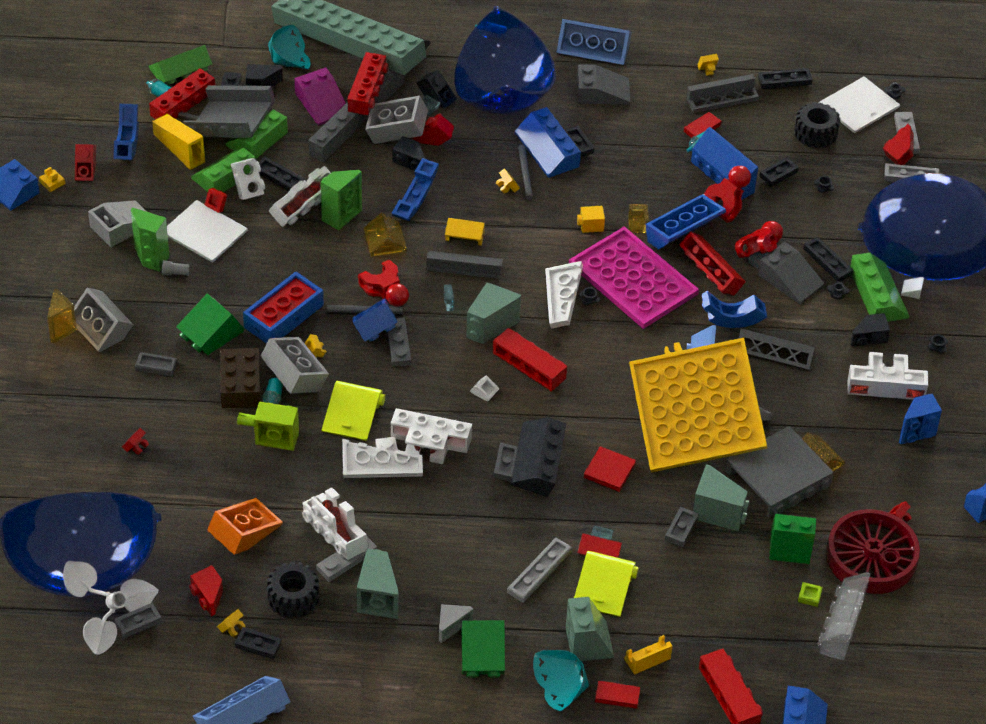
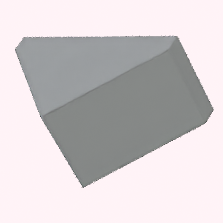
[439,604,473,643]

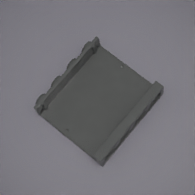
[183,85,276,138]
[725,426,834,518]

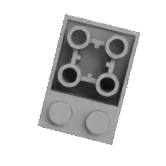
[88,200,147,247]

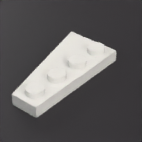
[545,261,583,329]
[342,439,423,478]

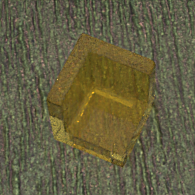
[628,204,649,233]

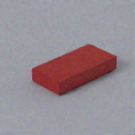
[684,112,721,139]
[578,533,622,558]
[595,681,640,708]

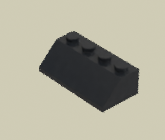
[510,417,566,497]

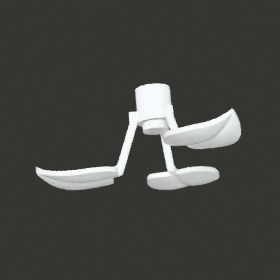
[63,561,159,655]

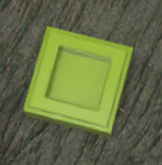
[798,582,823,607]

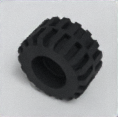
[794,102,841,148]
[267,562,320,618]

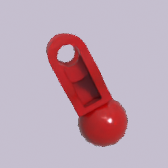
[703,166,751,223]
[735,221,783,258]
[358,260,409,307]

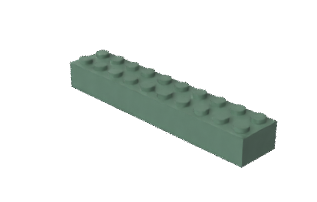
[271,0,426,75]

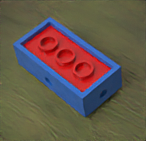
[243,272,324,344]

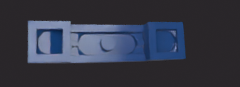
[392,158,439,221]

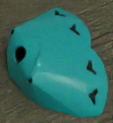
[268,25,311,69]
[533,650,589,711]

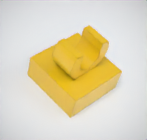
[697,54,719,76]
[39,167,65,192]
[496,168,520,193]
[304,334,327,358]
[217,609,246,637]

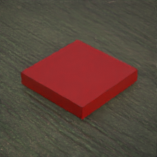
[583,446,636,492]

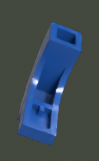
[113,104,139,160]
[702,291,767,328]

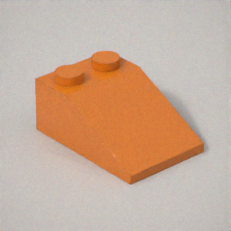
[207,498,283,555]

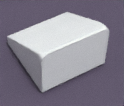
[901,277,924,299]
[470,375,499,402]

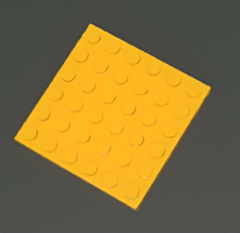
[629,338,767,472]

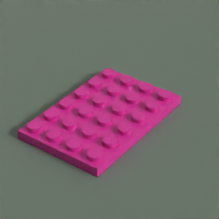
[569,226,699,329]

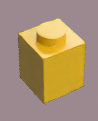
[577,206,605,233]

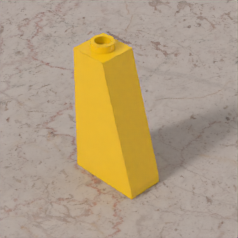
[152,114,205,170]

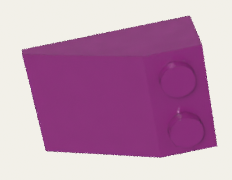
[294,68,346,126]

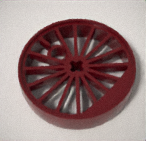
[826,509,920,594]

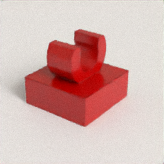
[204,188,227,213]
[122,428,149,455]
[889,501,912,522]

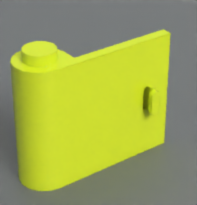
[321,381,385,441]
[574,551,639,617]

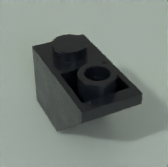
[246,64,283,87]
[416,70,457,108]
[392,136,426,171]
[850,313,890,346]

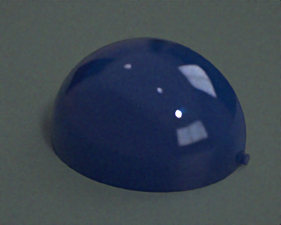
[454,6,556,114]
[858,174,986,280]
[0,492,162,597]

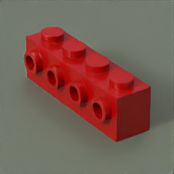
[347,52,389,115]
[149,68,215,120]
[679,231,746,296]
[493,328,567,392]
[699,649,763,724]

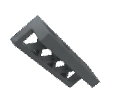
[686,74,759,113]
[426,251,503,279]
[738,329,816,370]

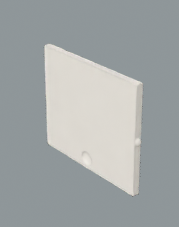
[819,77,900,133]
[167,200,248,263]

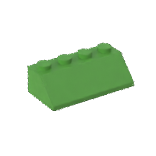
[850,253,909,322]

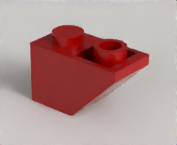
[412,113,454,146]
[883,124,914,165]
[75,144,96,181]
[189,565,223,616]

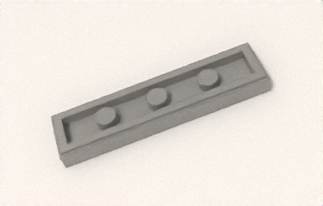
[507,538,572,603]

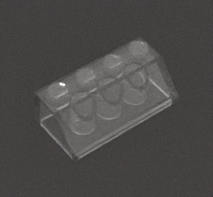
[818,572,871,661]

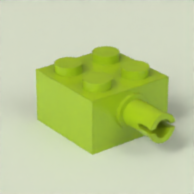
[237,402,299,451]

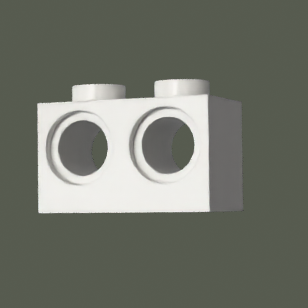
[231,158,265,200]

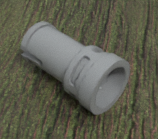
[162,260,190,276]

